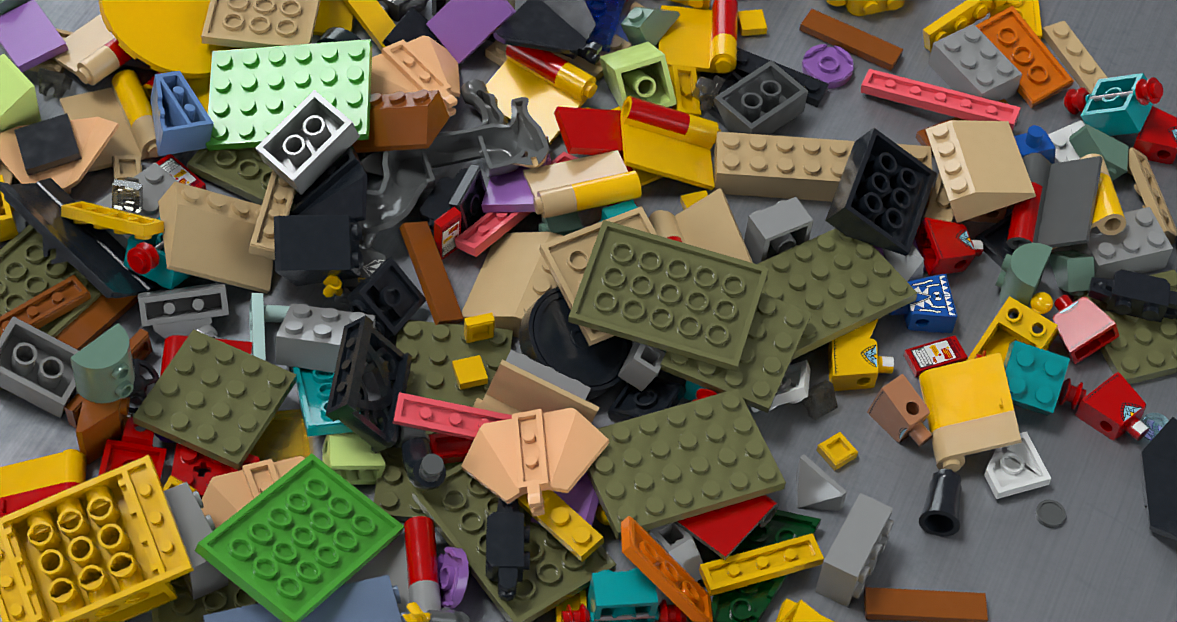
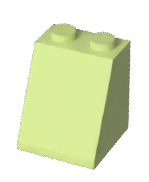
[600,42,677,109]
[0,54,41,133]

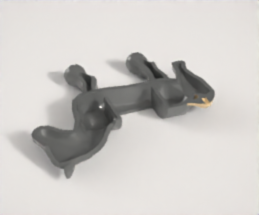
[358,79,549,248]

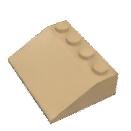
[925,120,1036,223]
[158,182,273,294]
[462,232,564,338]

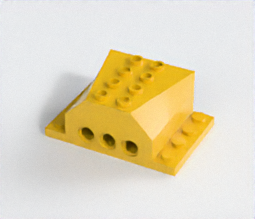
[0,455,194,622]

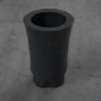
[918,469,962,537]

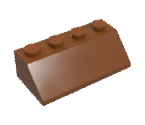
[353,89,450,153]

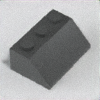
[714,60,808,135]

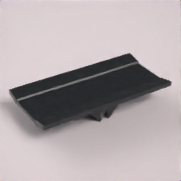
[0,178,161,298]

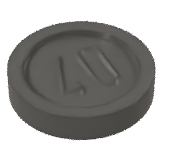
[1035,500,1066,528]

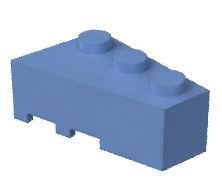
[150,71,214,156]

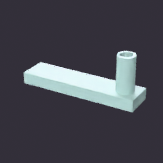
[249,293,290,361]

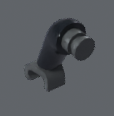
[394,425,446,490]

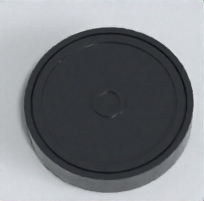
[519,287,632,400]

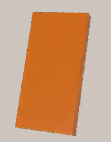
[975,5,1074,108]
[621,516,713,622]

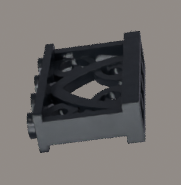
[325,315,412,453]

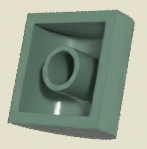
[995,243,1053,318]
[70,323,135,403]

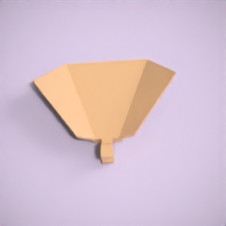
[371,36,460,117]
[0,117,119,194]
[461,408,610,516]
[201,456,305,528]

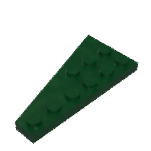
[711,510,821,622]

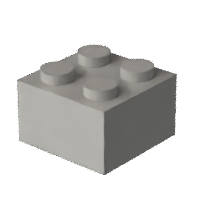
[744,197,813,264]

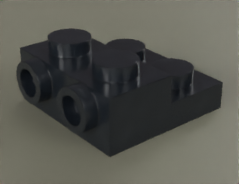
[347,257,426,338]

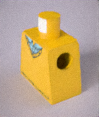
[828,334,894,391]

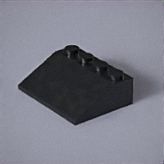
[825,128,937,256]

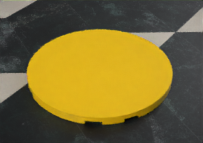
[99,0,246,79]

